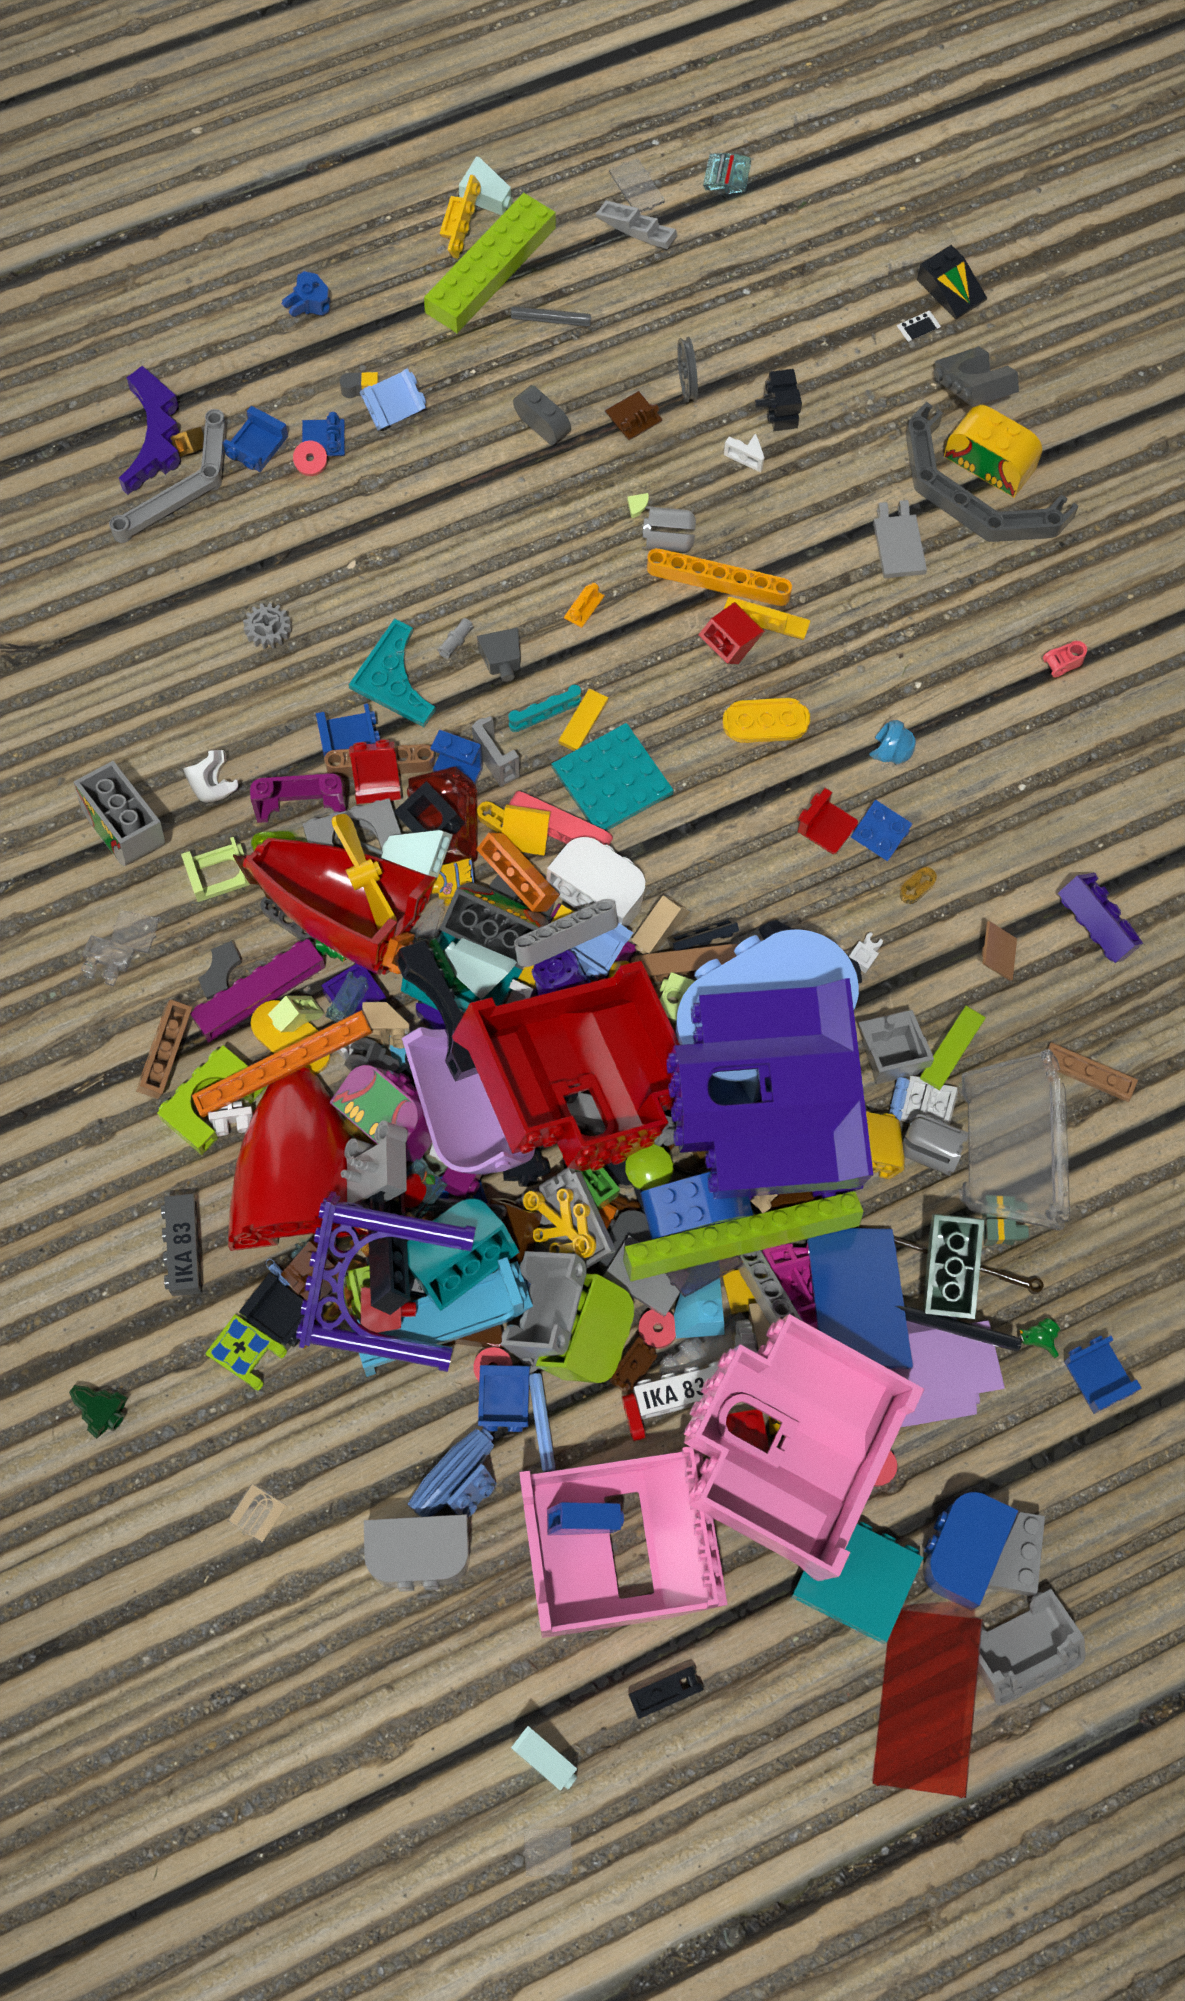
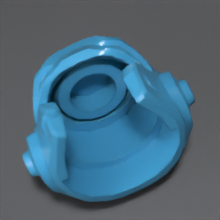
[870,720,916,765]

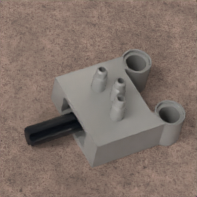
[341,1121,408,1232]

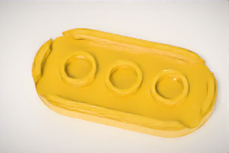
[722,698,810,743]
[251,1000,331,1075]

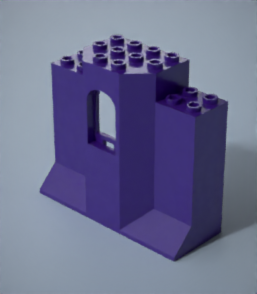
[666,978,874,1199]

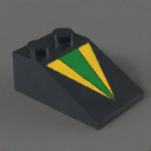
[917,245,987,320]

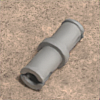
[437,618,474,659]

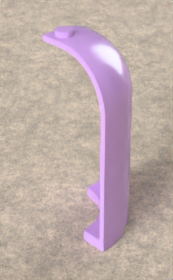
[402,1027,535,1174]

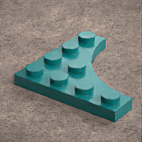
[348,618,436,727]

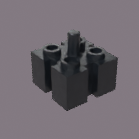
[754,368,802,431]

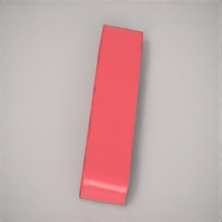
[508,791,613,845]

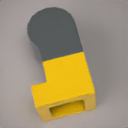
[339,372,379,398]

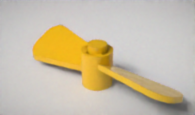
[332,814,397,930]

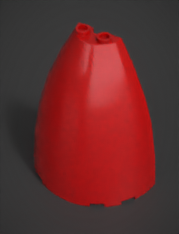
[243,838,436,975]
[228,1067,368,1251]

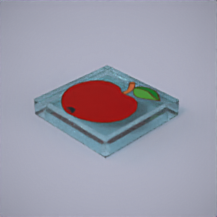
[404,1159,448,1219]

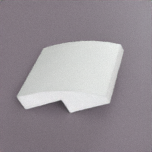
[901,1076,958,1125]

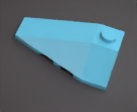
[674,1260,725,1339]

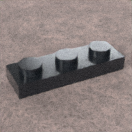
[667,917,739,951]

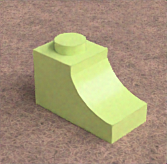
[268,996,324,1032]

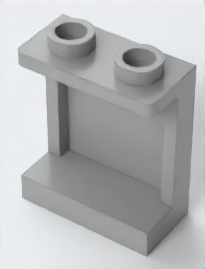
[472,716,519,787]

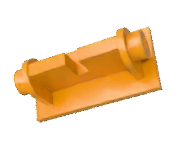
[564,583,605,628]

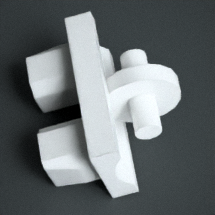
[208,1101,254,1136]

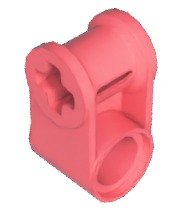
[1043,641,1087,677]

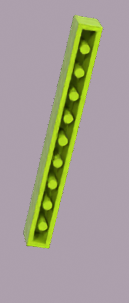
[623,1191,864,1282]

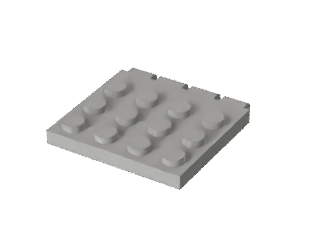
[515,1168,616,1269]

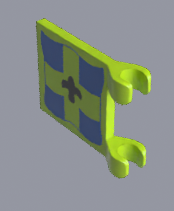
[205,1314,287,1391]

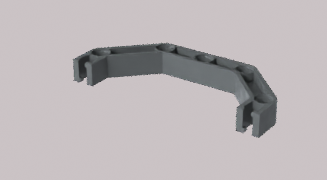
[906,401,1079,542]

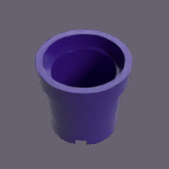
[532,950,591,996]

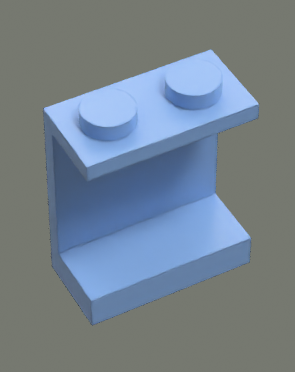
[360,368,426,431]

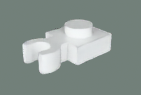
[849,932,883,973]

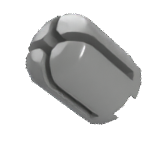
[642,506,696,553]
[902,1114,969,1176]

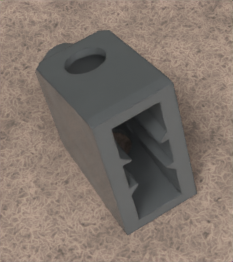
[477,628,520,682]

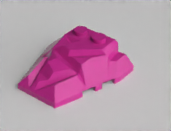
[762,1243,818,1329]

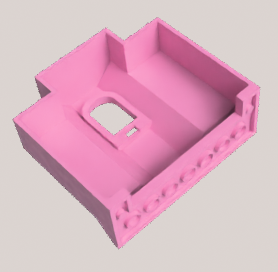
[684,1314,924,1581]

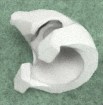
[183,750,238,803]

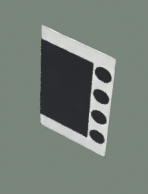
[897,311,941,342]

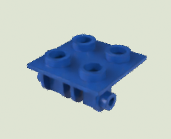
[302,412,345,456]
[851,799,913,861]

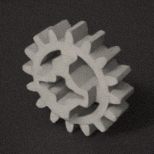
[243,603,291,649]

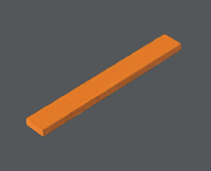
[192,1010,373,1117]

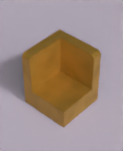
[170,426,204,457]

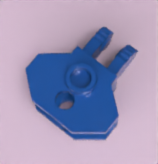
[281,271,330,317]

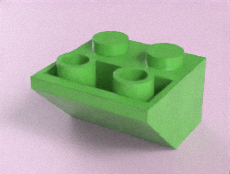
[574,1167,620,1211]

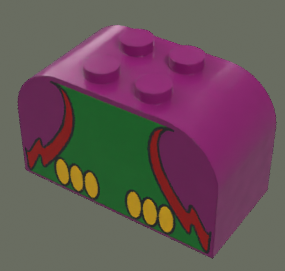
[330,1065,432,1163]

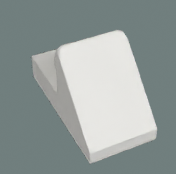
[724,434,764,472]

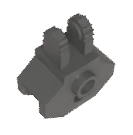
[344,1038,400,1072]

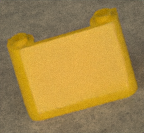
[866,1112,905,1180]

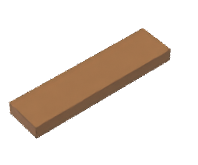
[1041,1043,1138,1102]

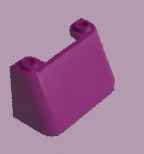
[250,774,347,823]

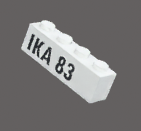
[633,1361,719,1420]

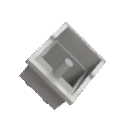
[858,1010,934,1084]

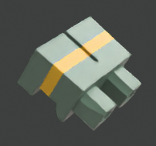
[982,1196,1029,1246]

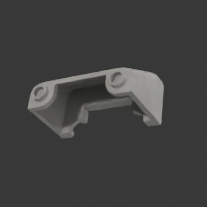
[962,1589,1086,1706]

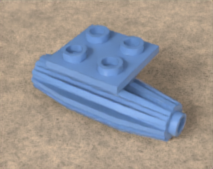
[408,1428,496,1517]

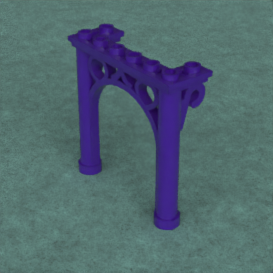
[296,1191,476,1372]

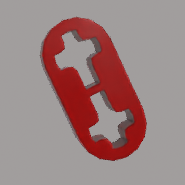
[621,1393,646,1442]

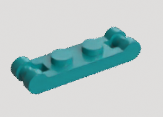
[508,685,581,732]

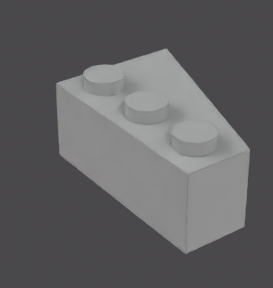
[987,1512,1045,1597]

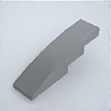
[596,200,678,249]

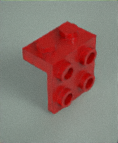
[798,788,858,854]

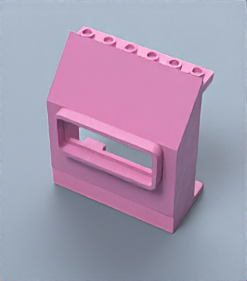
[519,1447,728,1638]

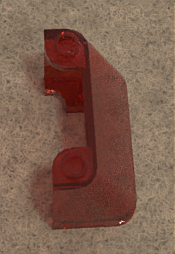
[407,767,478,864]

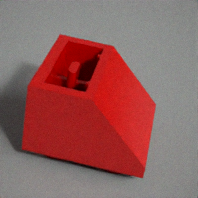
[699,602,765,664]

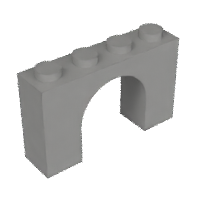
[303,799,401,860]

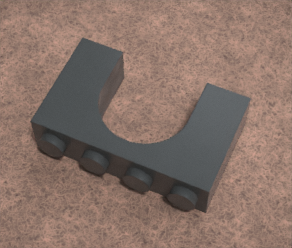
[934,346,1019,407]

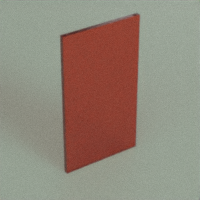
[872,1610,983,1798]

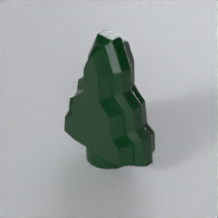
[69,1385,128,1439]

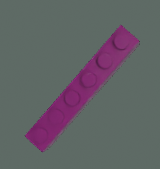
[190,939,325,1043]

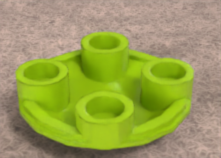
[625,1144,673,1191]

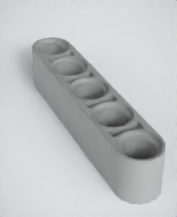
[514,900,618,967]
[738,1250,802,1325]

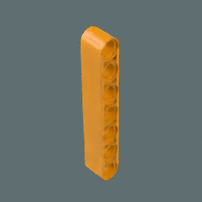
[647,548,792,606]

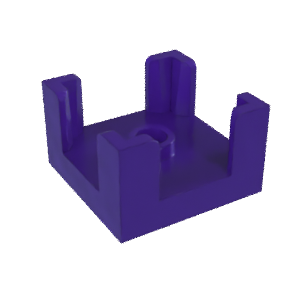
[321,964,387,1019]

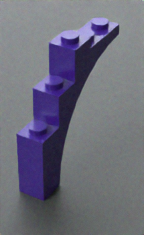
[119,366,181,495]

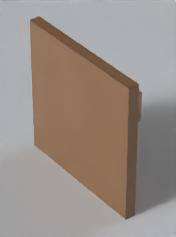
[982,921,1017,981]

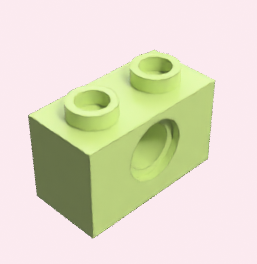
[660,972,695,1028]

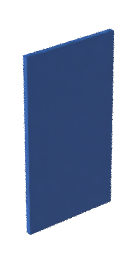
[807,1228,913,1369]

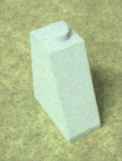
[459,156,513,215]
[381,830,452,878]
[443,938,517,1000]
[511,1726,578,1791]

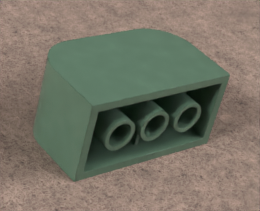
[923,1213,984,1319]

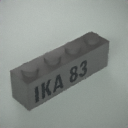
[161,1194,202,1296]

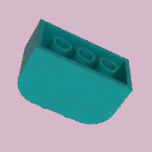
[407,1199,519,1312]

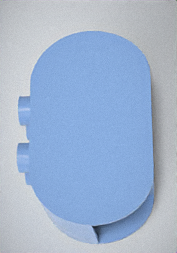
[675,929,859,1105]

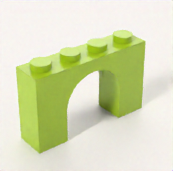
[157,1045,267,1155]

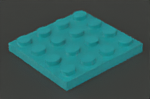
[551,723,674,831]

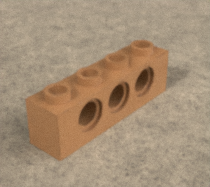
[136,999,192,1099]

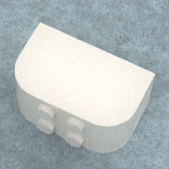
[546,837,645,928]

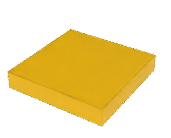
[502,805,551,856]

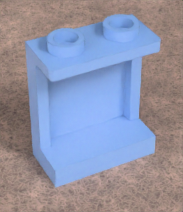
[569,923,633,981]

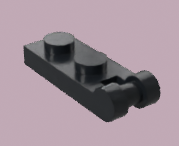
[628,1665,704,1720]

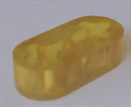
[899,867,937,904]

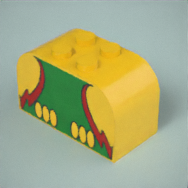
[943,405,1043,498]

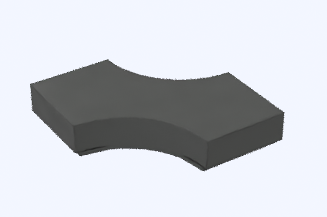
[198,941,241,1000]

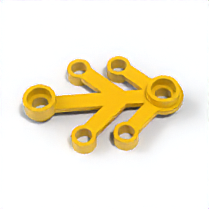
[523,1188,596,1258]

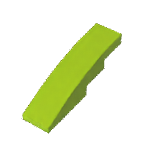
[920,1006,986,1091]

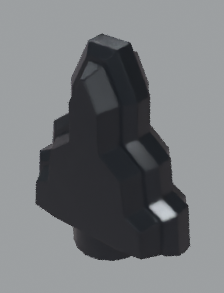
[503,1149,551,1187]

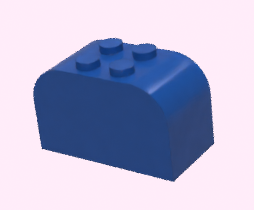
[640,1172,753,1240]
[923,1492,1018,1610]

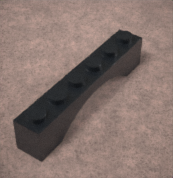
[394,940,478,1082]

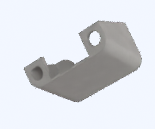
[501,1251,586,1359]

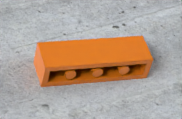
[476,833,560,912]

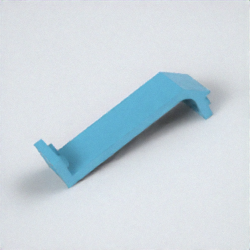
[351,1257,533,1377]

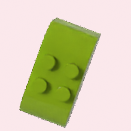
[536,1274,634,1383]

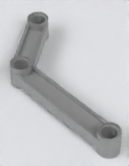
[109,409,227,543]

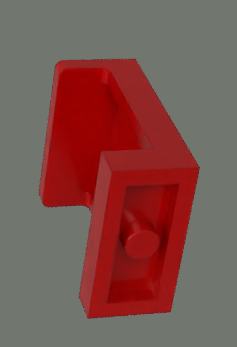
[349,739,401,804]

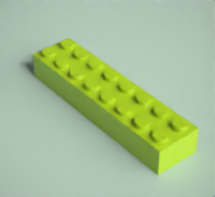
[424,192,556,333]

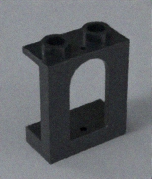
[394,781,465,836]

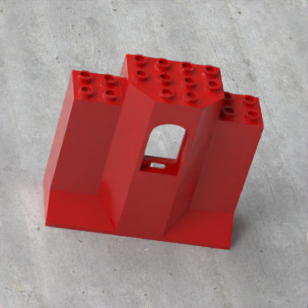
[452,961,680,1171]

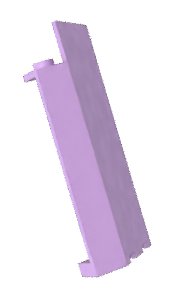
[890,1315,1005,1428]

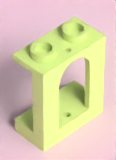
[181,837,250,902]

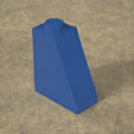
[547,1502,624,1535]

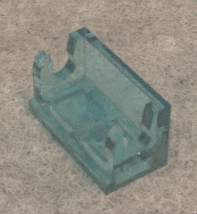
[325,971,368,1022]

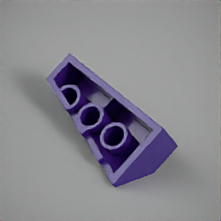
[1058,872,1143,963]

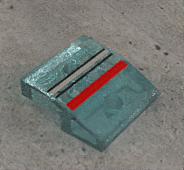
[703,153,752,194]

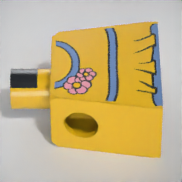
[431,858,474,906]

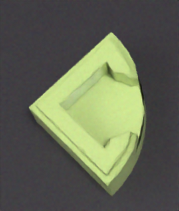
[627,493,649,518]

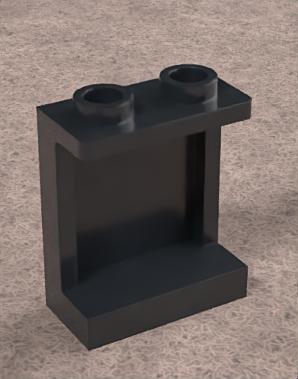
[239,1273,305,1351]

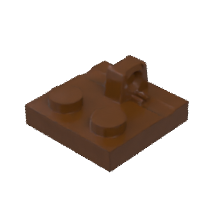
[280,1239,347,1300]

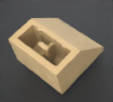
[362,1002,411,1049]

